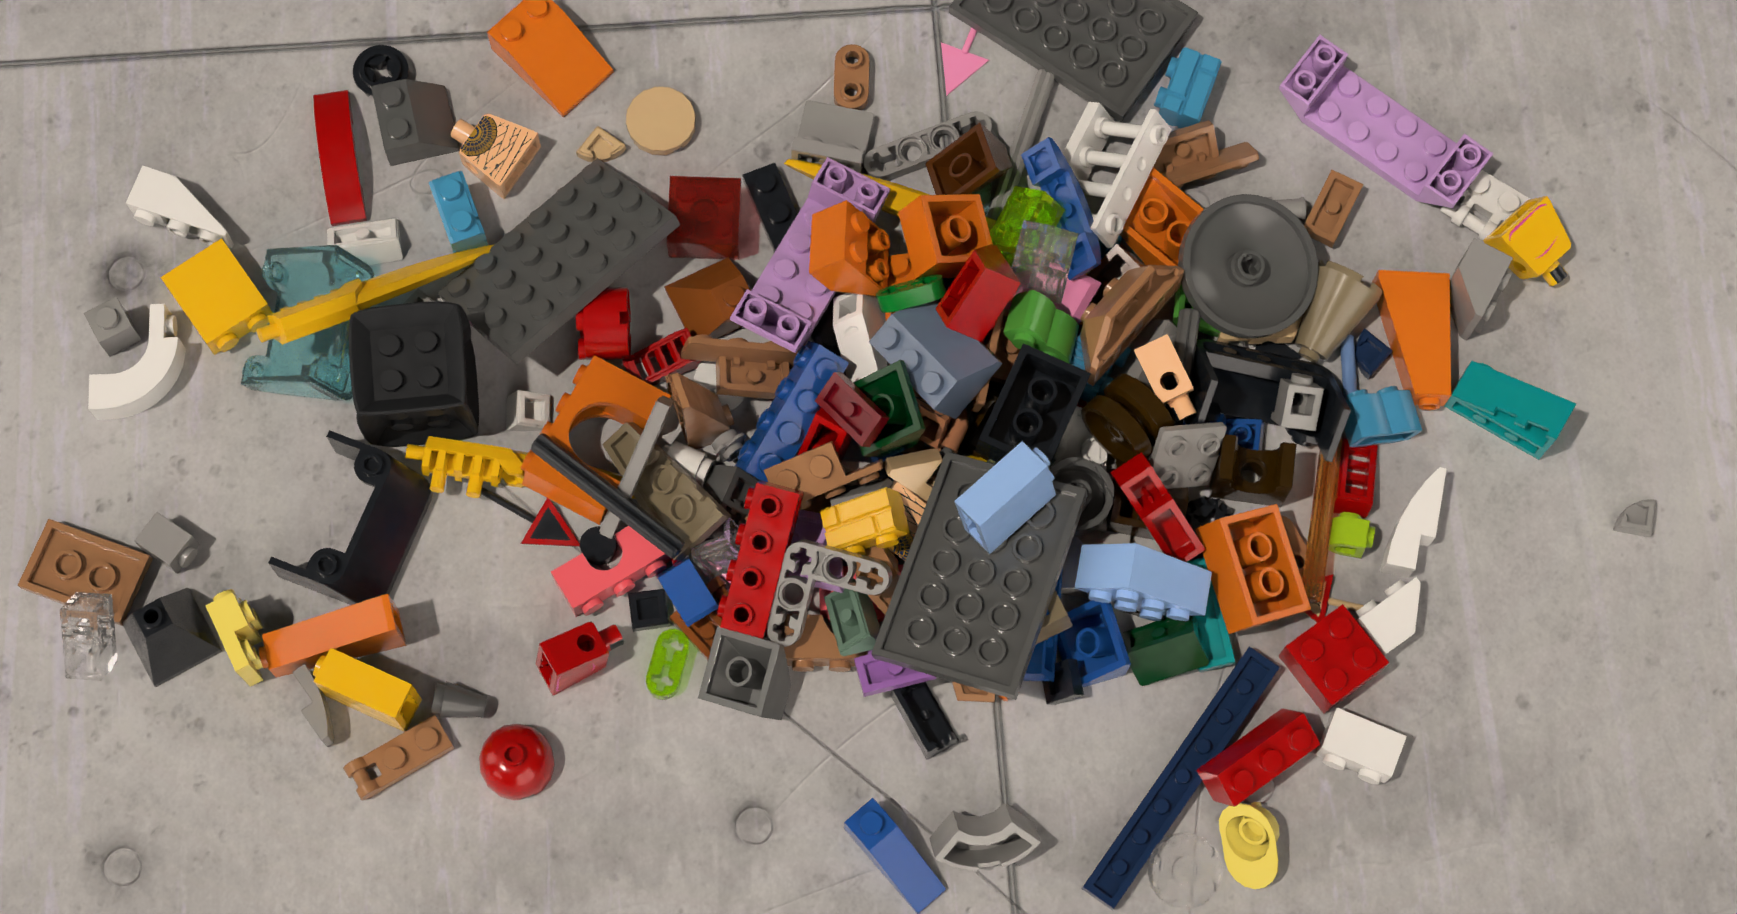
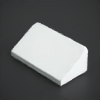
[327,218,403,270]

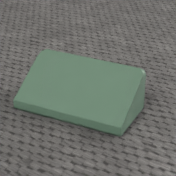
[824,579,880,656]

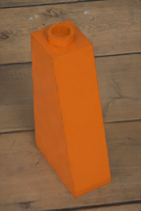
[1372,270,1451,410]
[259,594,407,678]

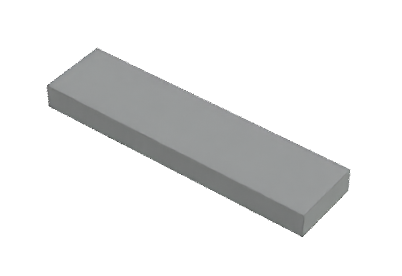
[599,395,674,539]

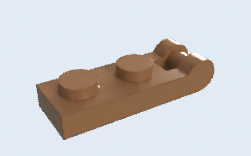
[343,715,455,801]

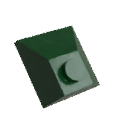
[854,360,925,458]

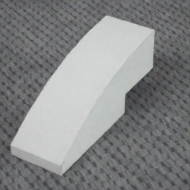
[1380,467,1447,578]

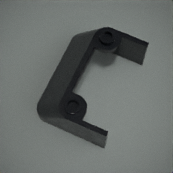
[1188,339,1351,462]
[268,430,433,605]

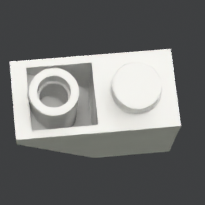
[1356,577,1421,655]

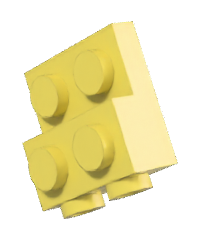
[205,589,263,686]

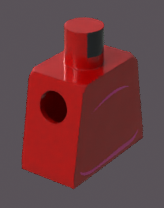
[536,621,624,696]

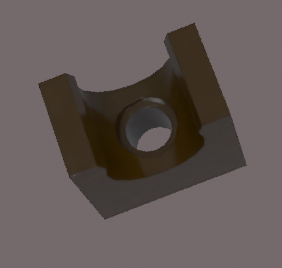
[1209,434,1297,507]

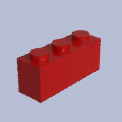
[1197,708,1320,807]

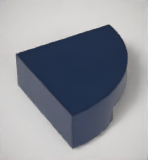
[1355,328,1392,379]

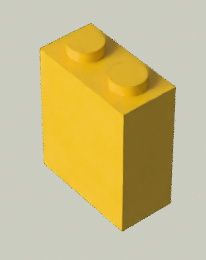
[160,238,273,355]
[313,648,422,732]

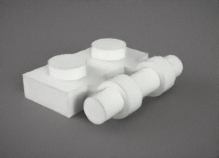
[1440,170,1530,242]

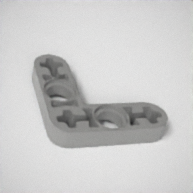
[767,540,892,647]

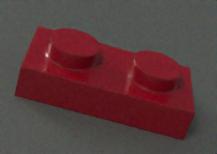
[815,372,889,447]

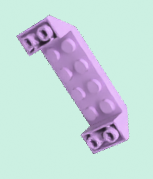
[1279,35,1493,208]
[730,157,890,353]

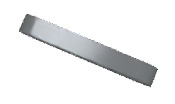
[863,111,992,181]

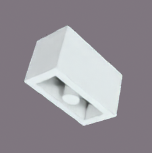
[1315,708,1407,785]

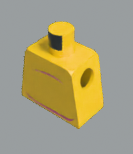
[1483,196,1571,286]

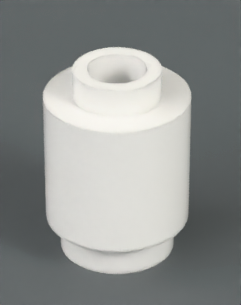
[663,441,714,487]

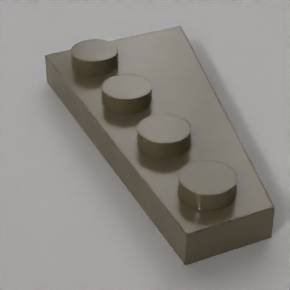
[602,422,732,560]

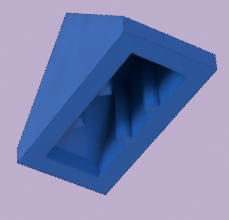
[657,556,718,627]

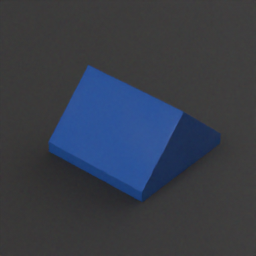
[1057,600,1131,688]

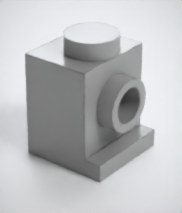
[1271,373,1324,431]

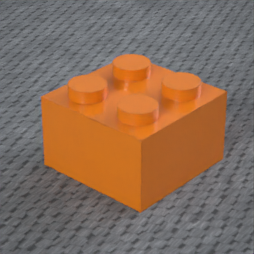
[898,194,993,279]

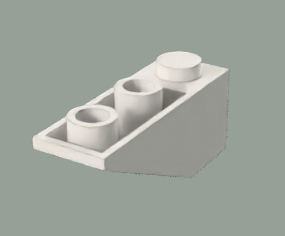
[126,165,234,248]
[833,293,887,383]

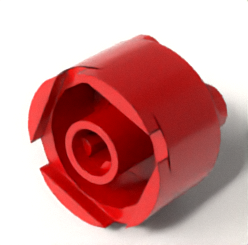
[576,287,631,360]

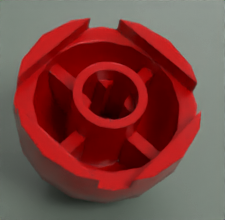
[479,724,555,800]

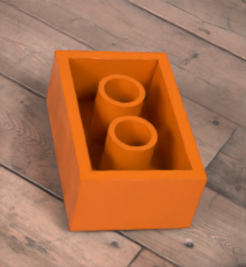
[1195,504,1311,634]

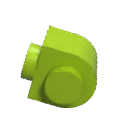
[1327,512,1375,559]

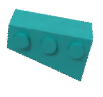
[1444,361,1577,460]

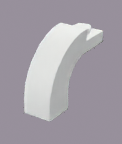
[88,303,186,420]

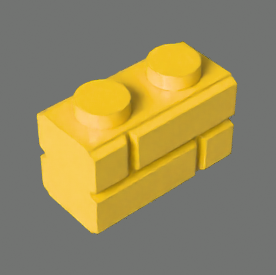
[820,487,910,555]

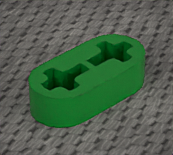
[876,274,947,313]

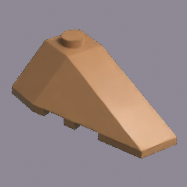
[665,373,734,449]

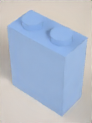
[954,441,1056,554]

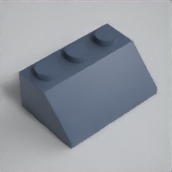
[869,299,1003,419]

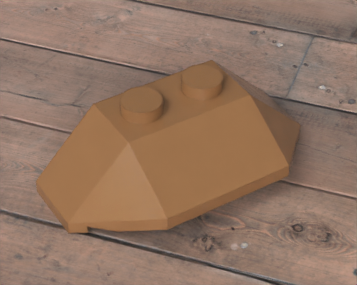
[1080,265,1185,386]

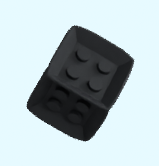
[348,301,479,447]

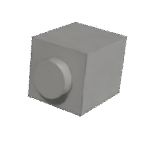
[84,297,142,357]
[134,512,200,574]

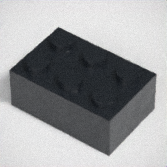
[975,343,1091,468]

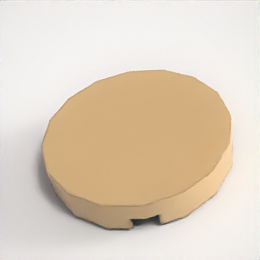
[626,87,696,155]

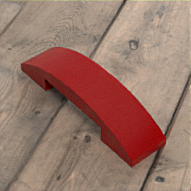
[313,90,367,226]

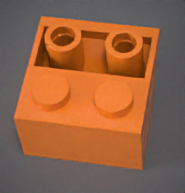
[809,200,890,296]

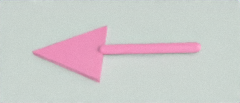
[941,27,989,96]

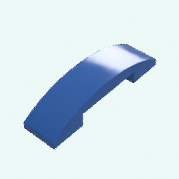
[1021,137,1101,281]

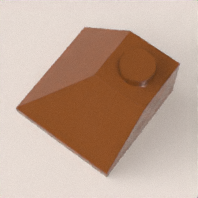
[664,257,751,339]

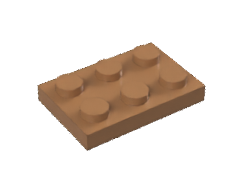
[17,519,153,626]

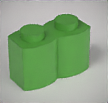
[1004,290,1079,364]

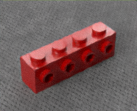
[717,480,804,639]

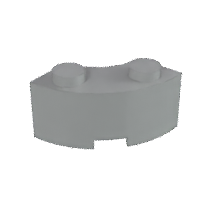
[929,803,1041,871]

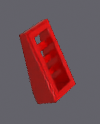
[622,327,702,386]
[1331,438,1378,518]

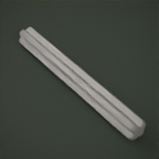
[987,69,1055,223]

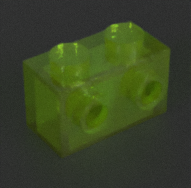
[990,186,1065,271]

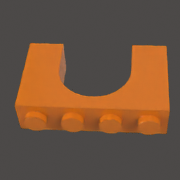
[521,355,671,525]

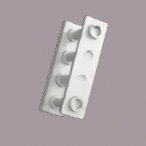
[1029,102,1172,248]

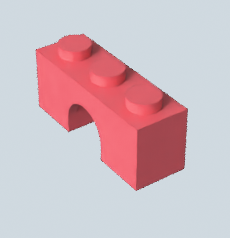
[551,526,671,617]

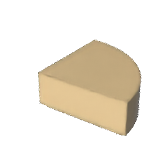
[576,126,626,162]

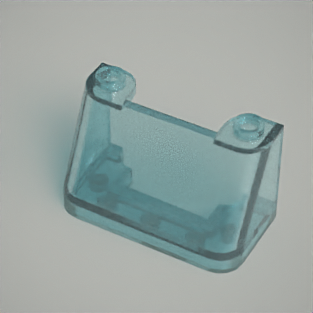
[241,245,375,401]

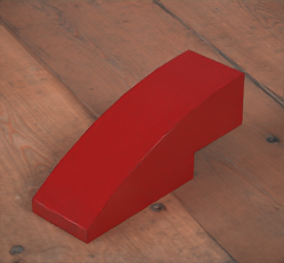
[1110,452,1205,562]

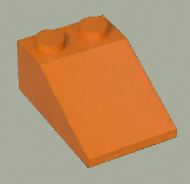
[487,0,613,117]
[1119,167,1204,266]

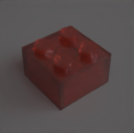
[667,176,742,260]

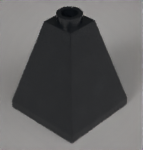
[122,588,222,687]

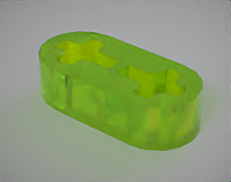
[646,629,690,700]

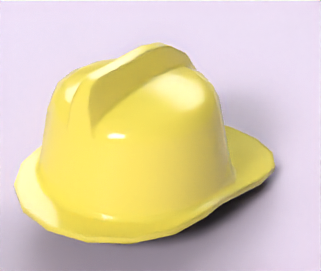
[1219,802,1280,889]

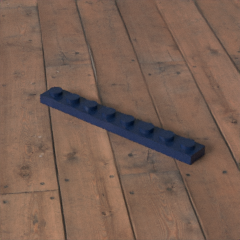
[1082,646,1280,911]

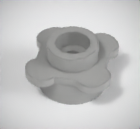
[712,429,746,463]

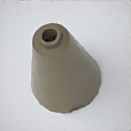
[1295,260,1383,363]

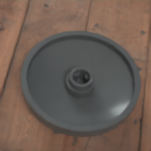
[1178,194,1318,339]

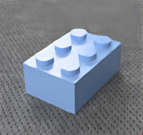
[1075,543,1212,621]

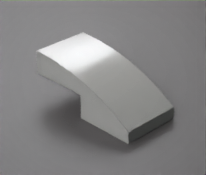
[292,664,334,747]

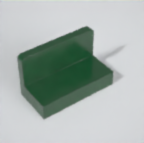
[1123,616,1209,686]

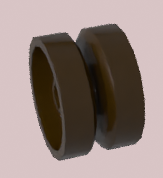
[1081,374,1174,464]

